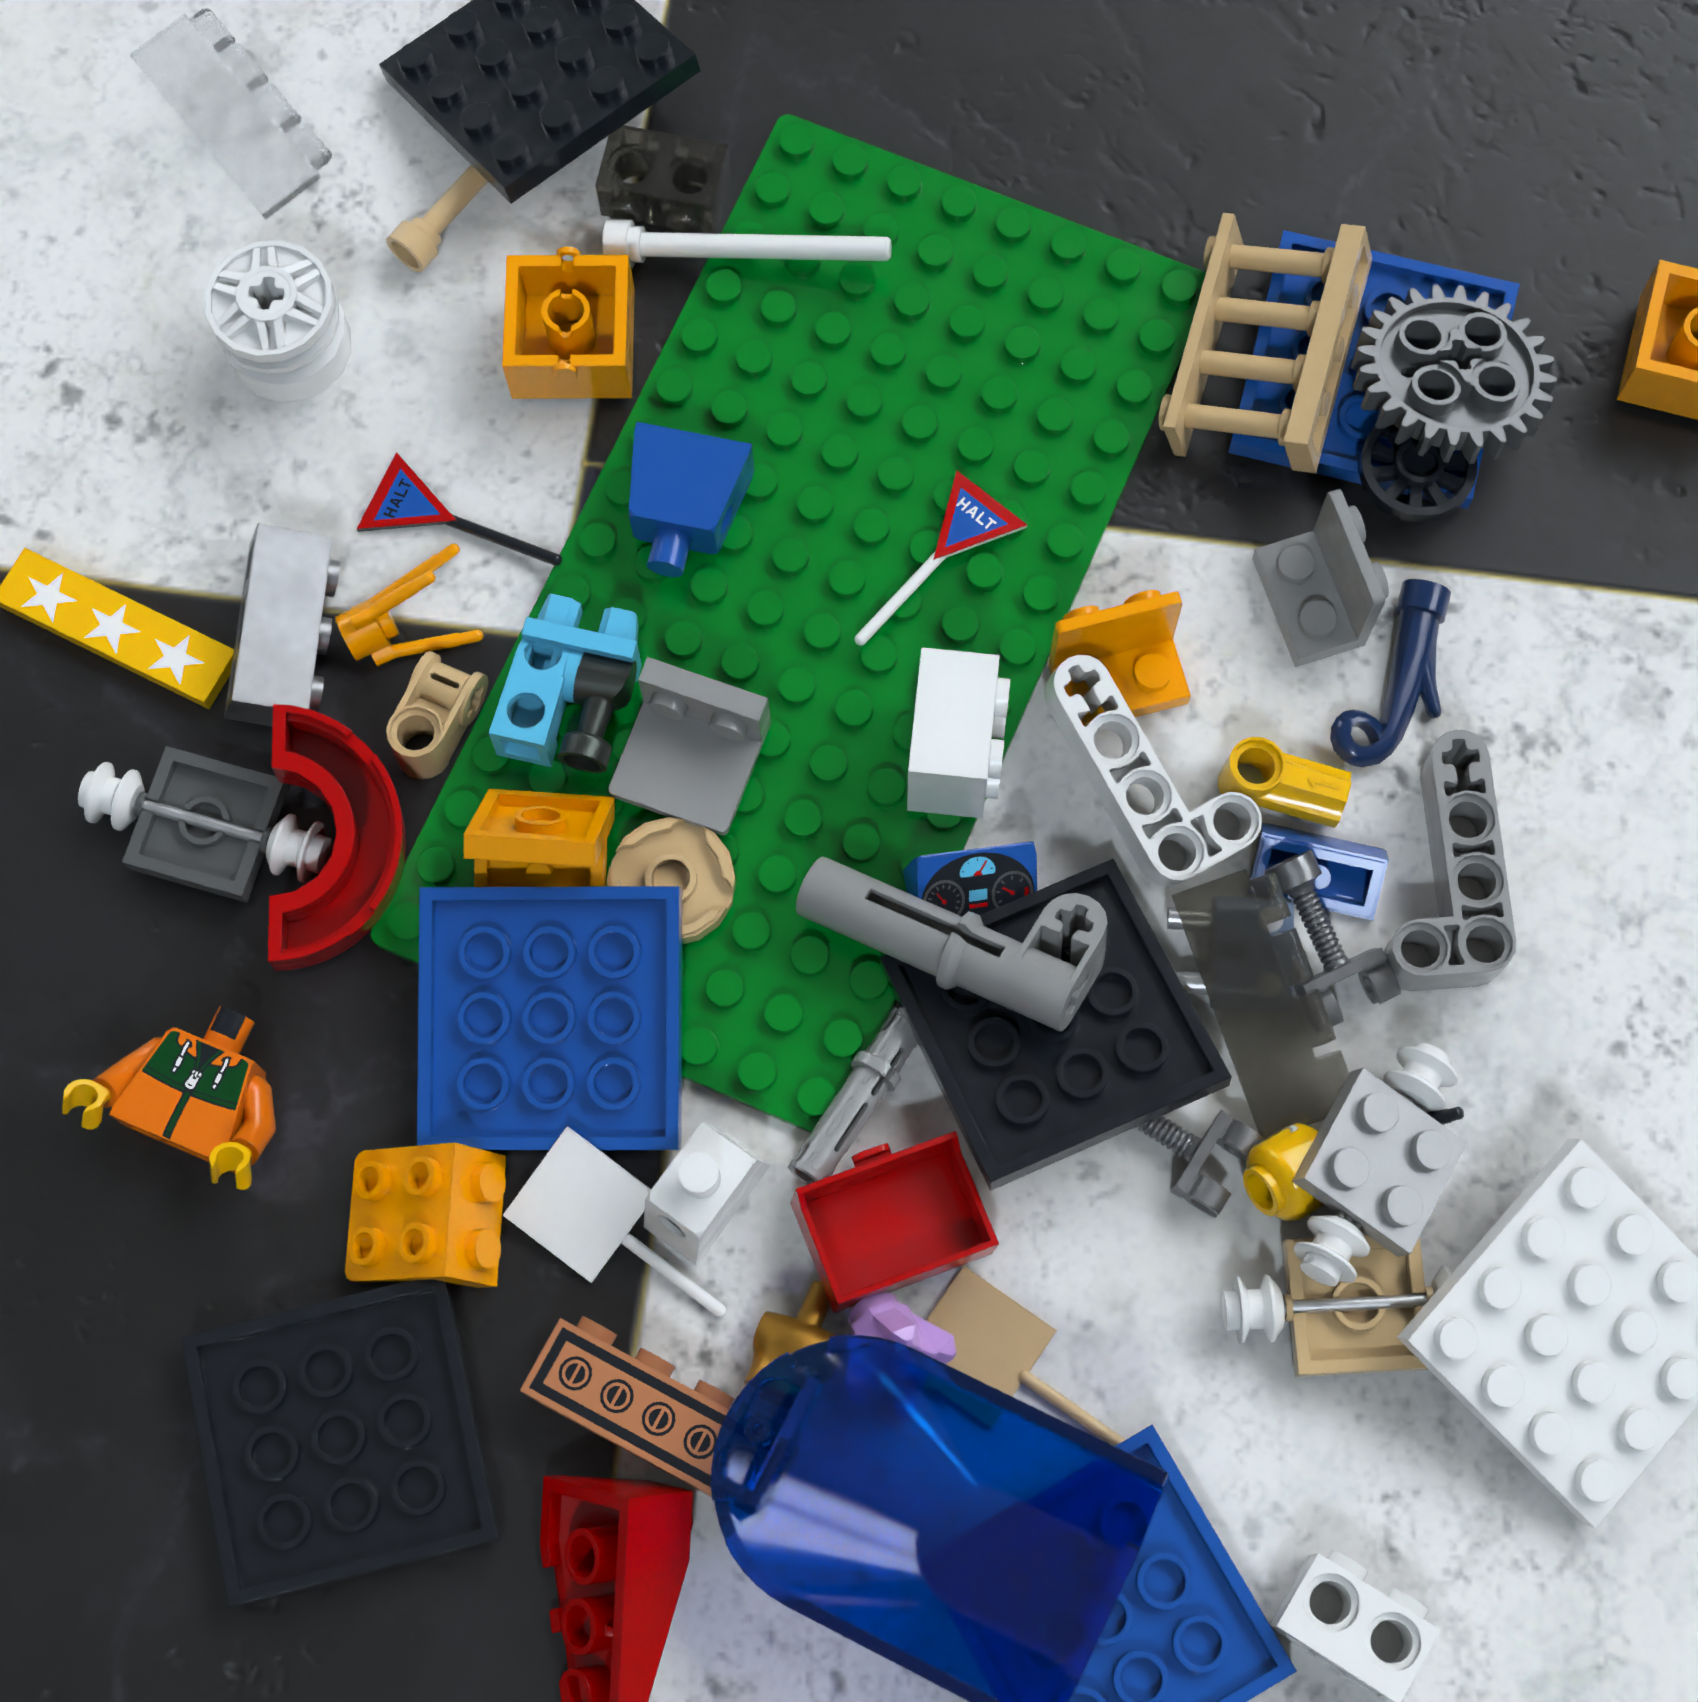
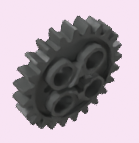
[1351,284,1557,464]

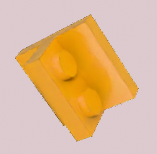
[464,789,615,887]

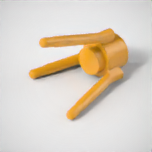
[335,543,484,667]

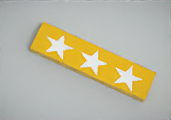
[0,547,234,709]

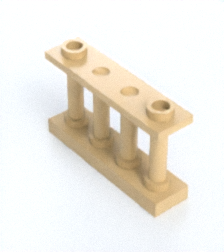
[1159,213,1372,473]

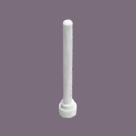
[602,219,892,268]

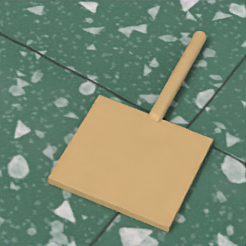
[926,1266,1126,1447]

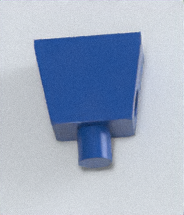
[629,422,755,577]

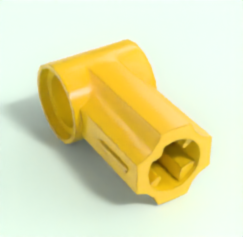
[1217,737,1352,828]

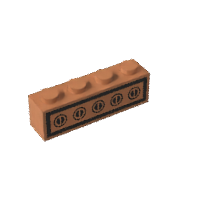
[520,1316,801,1525]

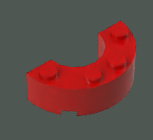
[268,704,406,971]

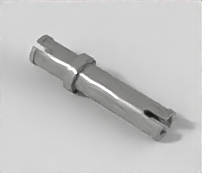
[788,1007,918,1185]

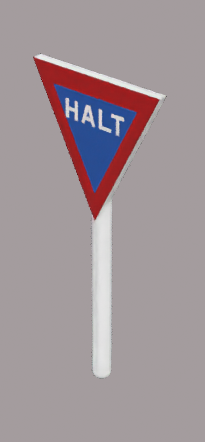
[854,471,1028,646]

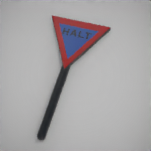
[357,452,562,566]

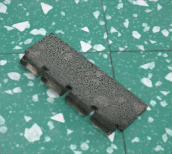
[1171,868,1349,1139]

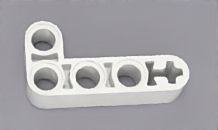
[1044,655,1262,887]

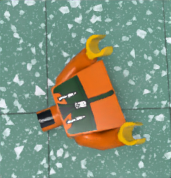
[62,1006,276,1190]

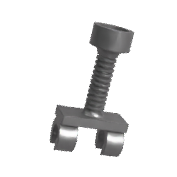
[1264,850,1401,1032]
[1135,1110,1264,1218]

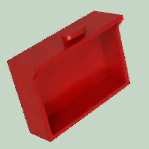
[790,1131,999,1313]

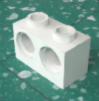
[1269,1550,1441,1702]

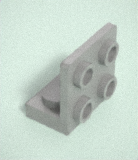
[1252,489,1389,667]
[608,657,771,835]

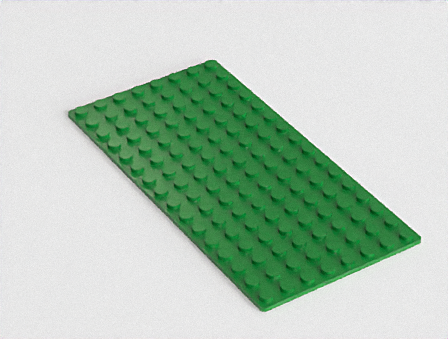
[371,114,1206,1133]

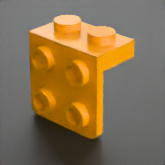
[345,1142,506,1288]

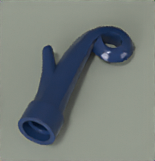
[1330,579,1451,767]

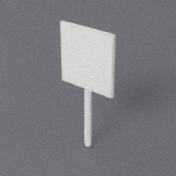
[503,1126,726,1317]

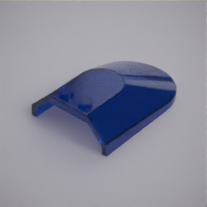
[711,1335,1169,1702]

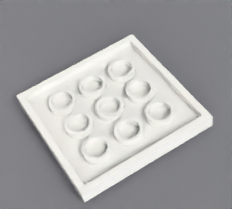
[1397,1138,1698,1529]

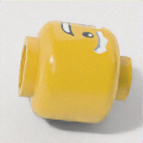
[1243,1123,1324,1222]

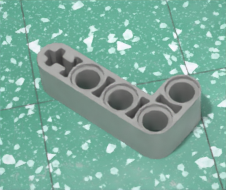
[1384,730,1516,991]

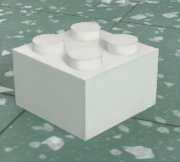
[907,648,1010,818]

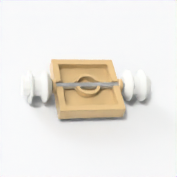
[1221,1235,1452,1377]

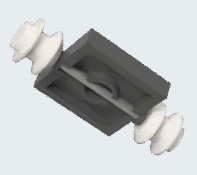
[78,746,332,903]

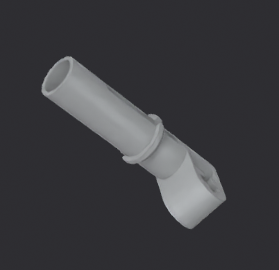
[796,856,1108,1031]

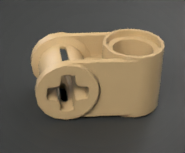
[386,651,489,780]

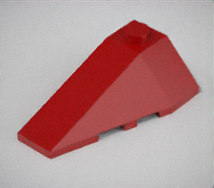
[540,1475,693,1702]

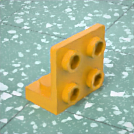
[1048,590,1191,727]

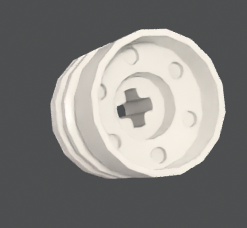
[205,240,351,402]

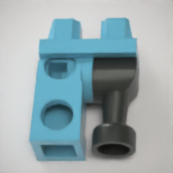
[489,594,642,773]

